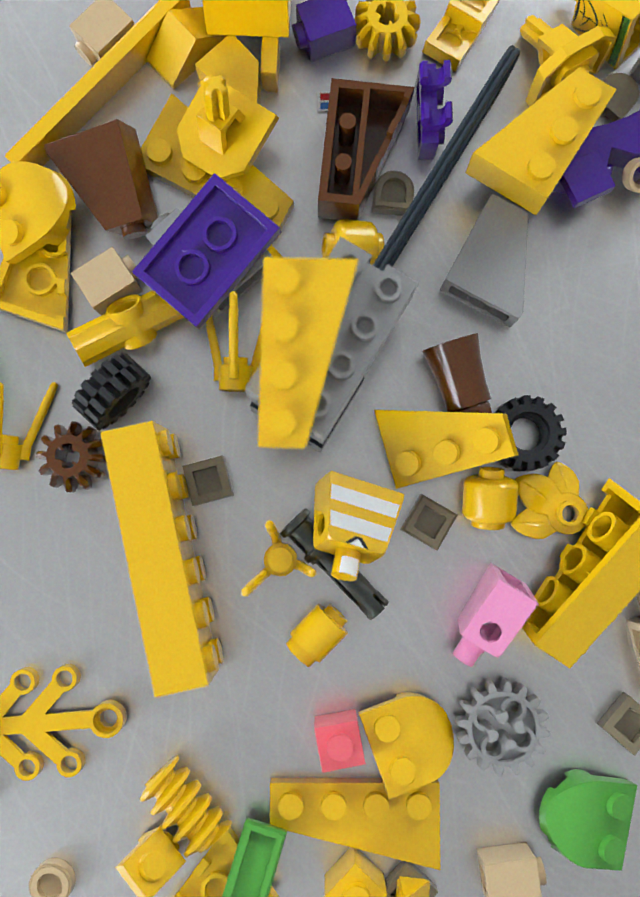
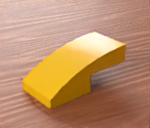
[422,0,500,72]

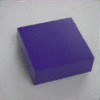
[560,150,616,209]

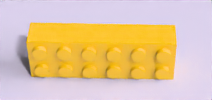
[100,421,223,698]

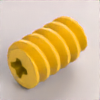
[139,755,232,857]

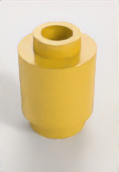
[286,603,348,667]

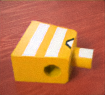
[313,470,405,581]

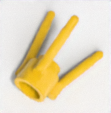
[206,291,261,392]
[0,382,58,470]
[241,520,316,596]

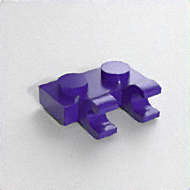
[415,60,453,160]

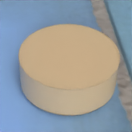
[29,858,76,897]

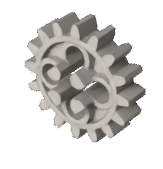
[455,678,550,776]

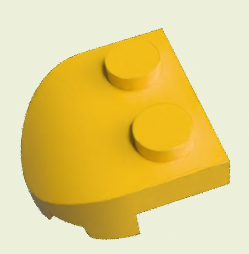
[0,161,76,264]
[358,692,454,799]

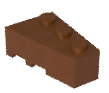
[318,78,415,220]

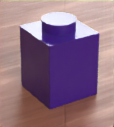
[292,0,356,62]

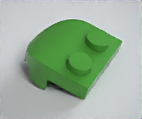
[539,769,637,871]

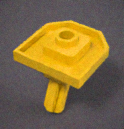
[520,15,616,107]
[176,73,279,180]

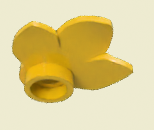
[511,461,588,539]

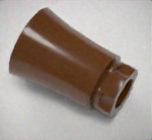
[422,333,492,413]

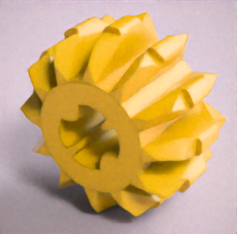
[354,0,421,63]

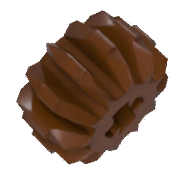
[35,421,107,493]

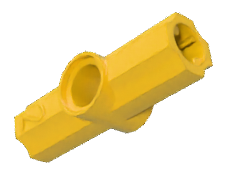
[66,290,184,367]

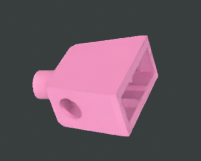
[453,563,538,668]

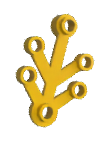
[0,664,127,781]

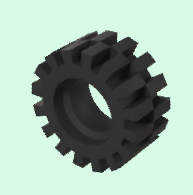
[71,352,151,431]
[494,395,567,472]

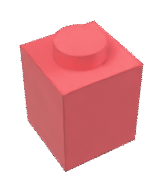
[314,709,365,773]

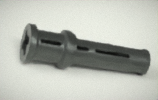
[279,508,389,620]

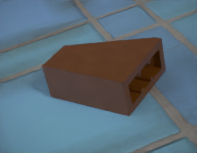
[44,119,158,239]

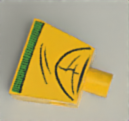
[571,0,640,70]

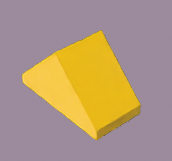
[146,7,228,90]

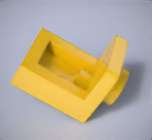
[115,827,186,897]

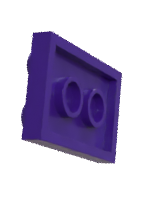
[132,173,281,330]

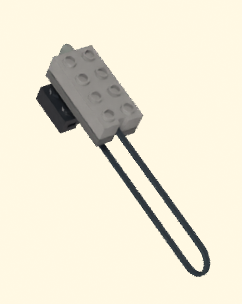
[245,45,521,453]

